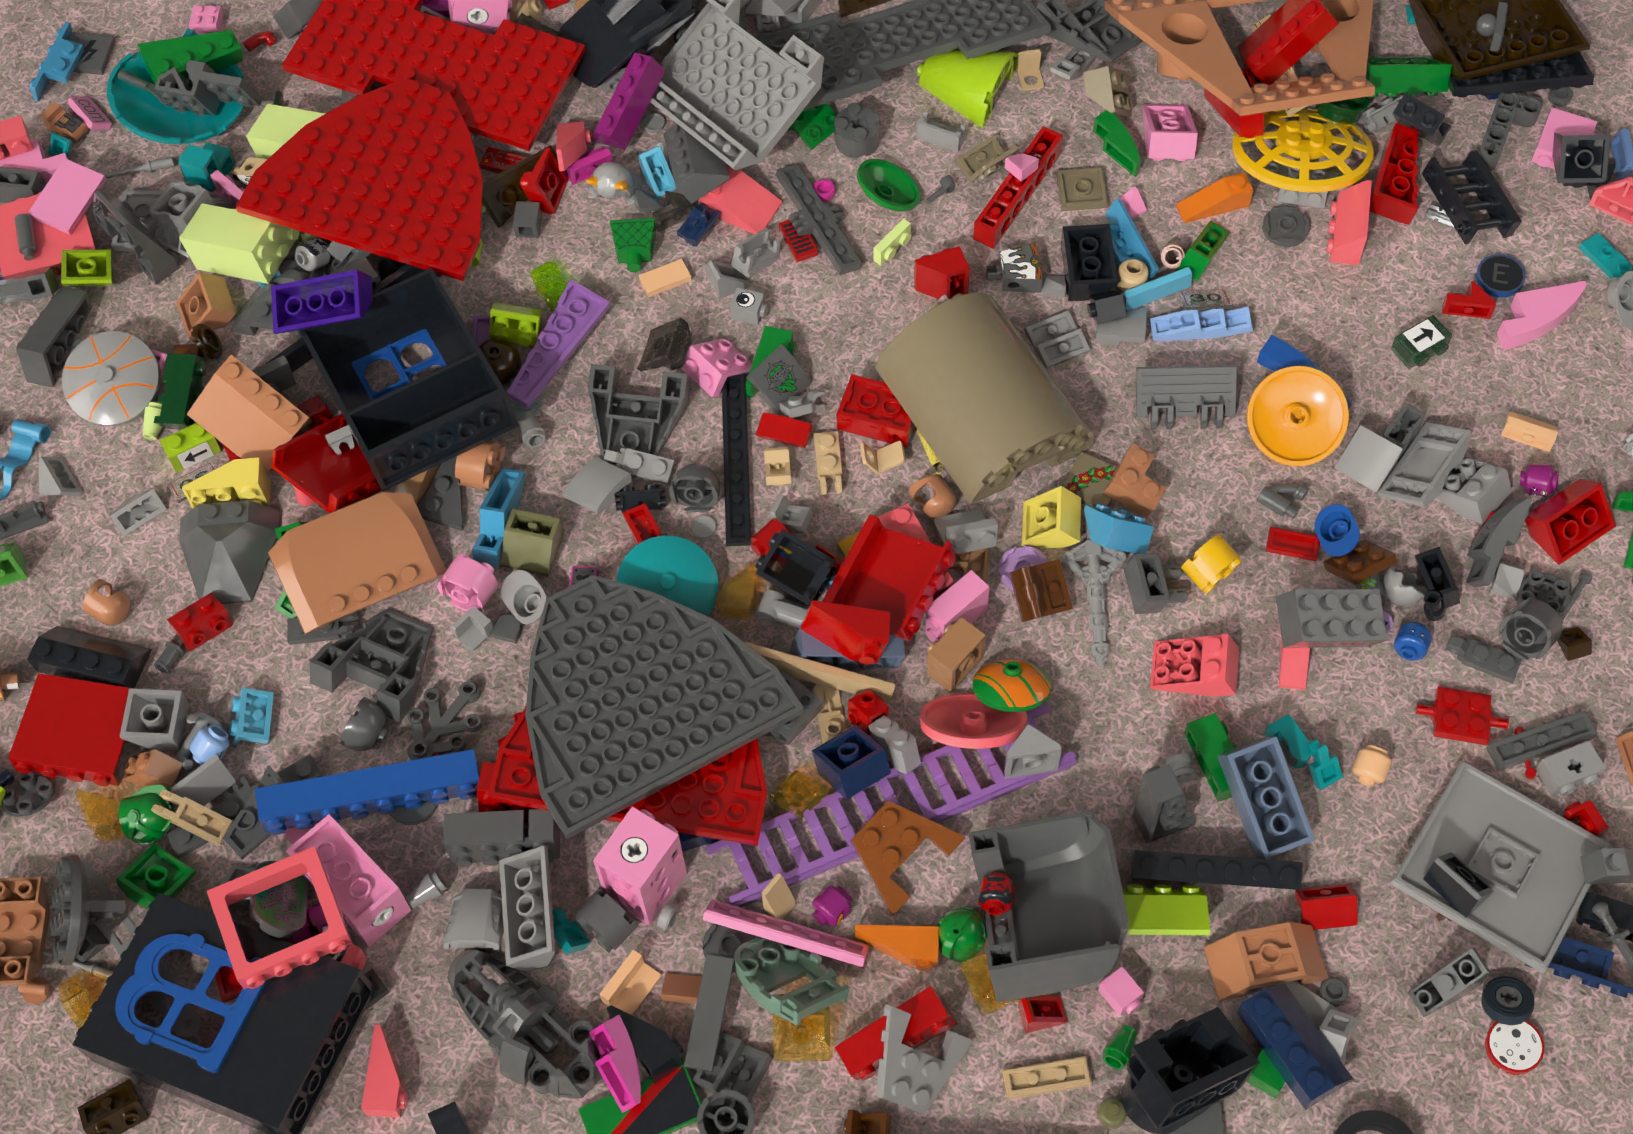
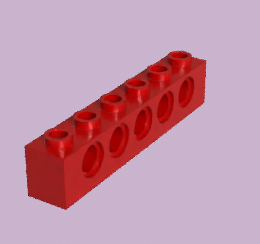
[973,126,1063,249]

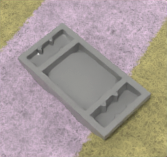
[1378,422,1472,507]

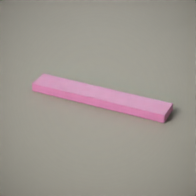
[703,899,869,967]

